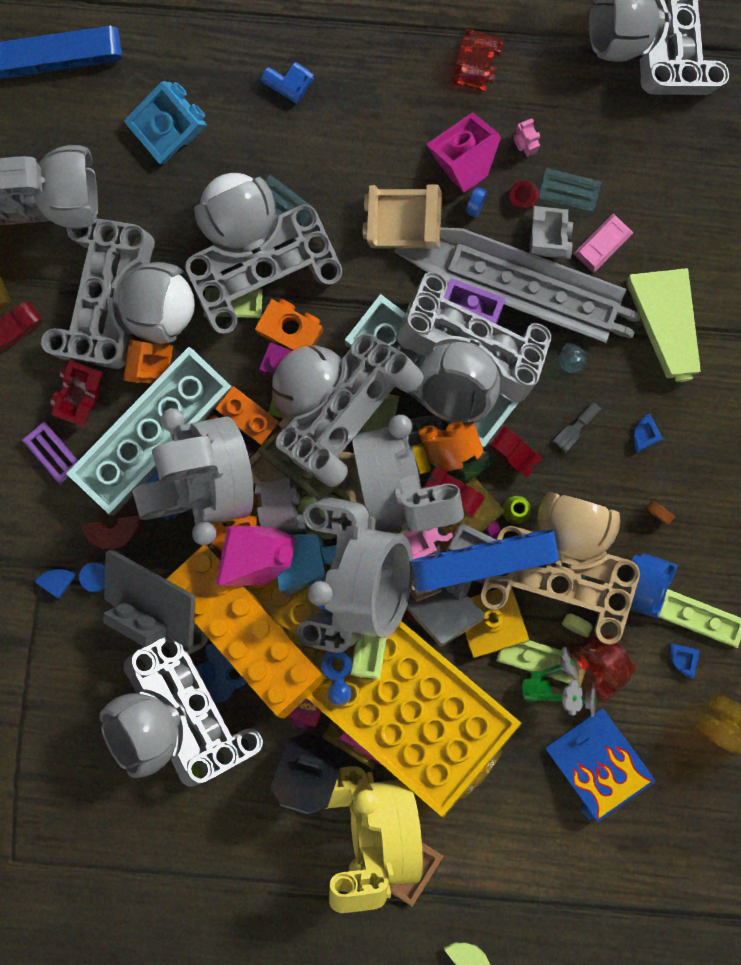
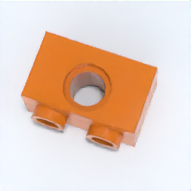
[255,299,323,351]
[215,386,280,446]

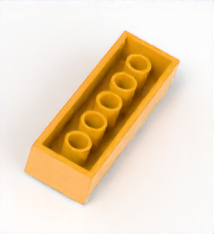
[166,545,328,719]

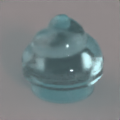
[558,343,588,373]

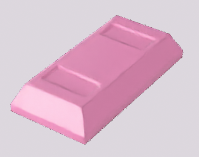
[573,213,633,274]

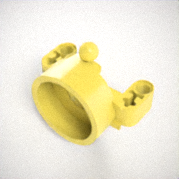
[324,766,423,913]

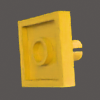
[465,586,529,659]

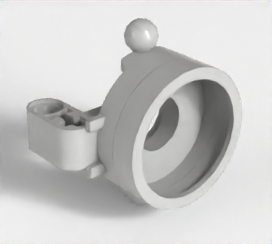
[132,408,254,545]
[352,415,464,532]
[297,497,413,653]

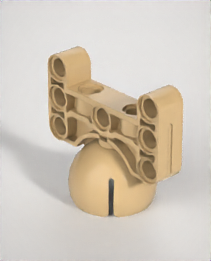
[481,492,640,644]

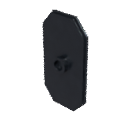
[270,733,344,814]

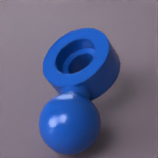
[321,651,352,706]

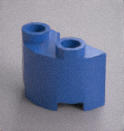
[619,553,678,619]

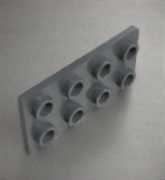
[406,541,485,646]
[103,549,195,648]

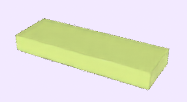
[659,589,741,648]
[496,641,589,687]

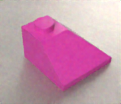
[426,112,501,192]
[215,526,297,586]

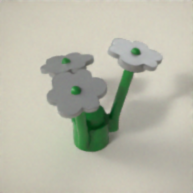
[522,647,598,717]

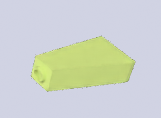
[626,268,701,382]

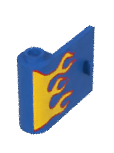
[545,708,655,823]

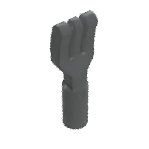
[552,402,601,453]

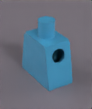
[277,534,337,596]

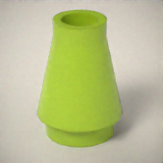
[502,496,531,525]

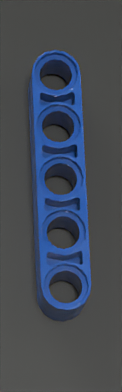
[0,26,122,79]
[411,530,559,591]

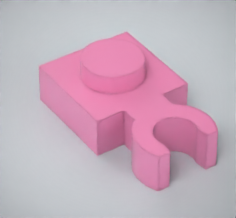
[514,118,540,157]
[400,528,453,559]

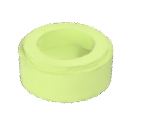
[562,614,593,637]

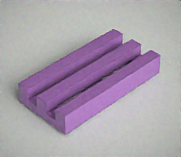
[22,422,78,485]

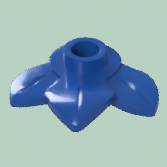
[196,644,247,703]

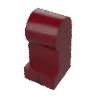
[0,301,43,353]
[487,425,543,478]
[424,467,485,519]

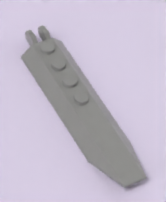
[395,227,641,343]

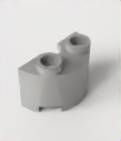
[529,206,573,259]
[255,478,307,535]

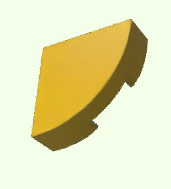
[411,443,431,474]

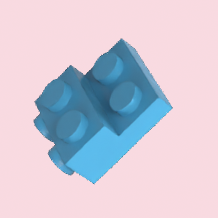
[124,81,207,164]

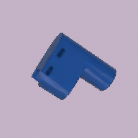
[260,62,314,104]

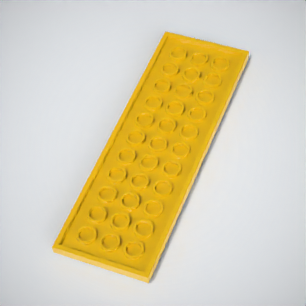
[209,504,522,817]

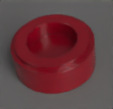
[509,180,539,211]

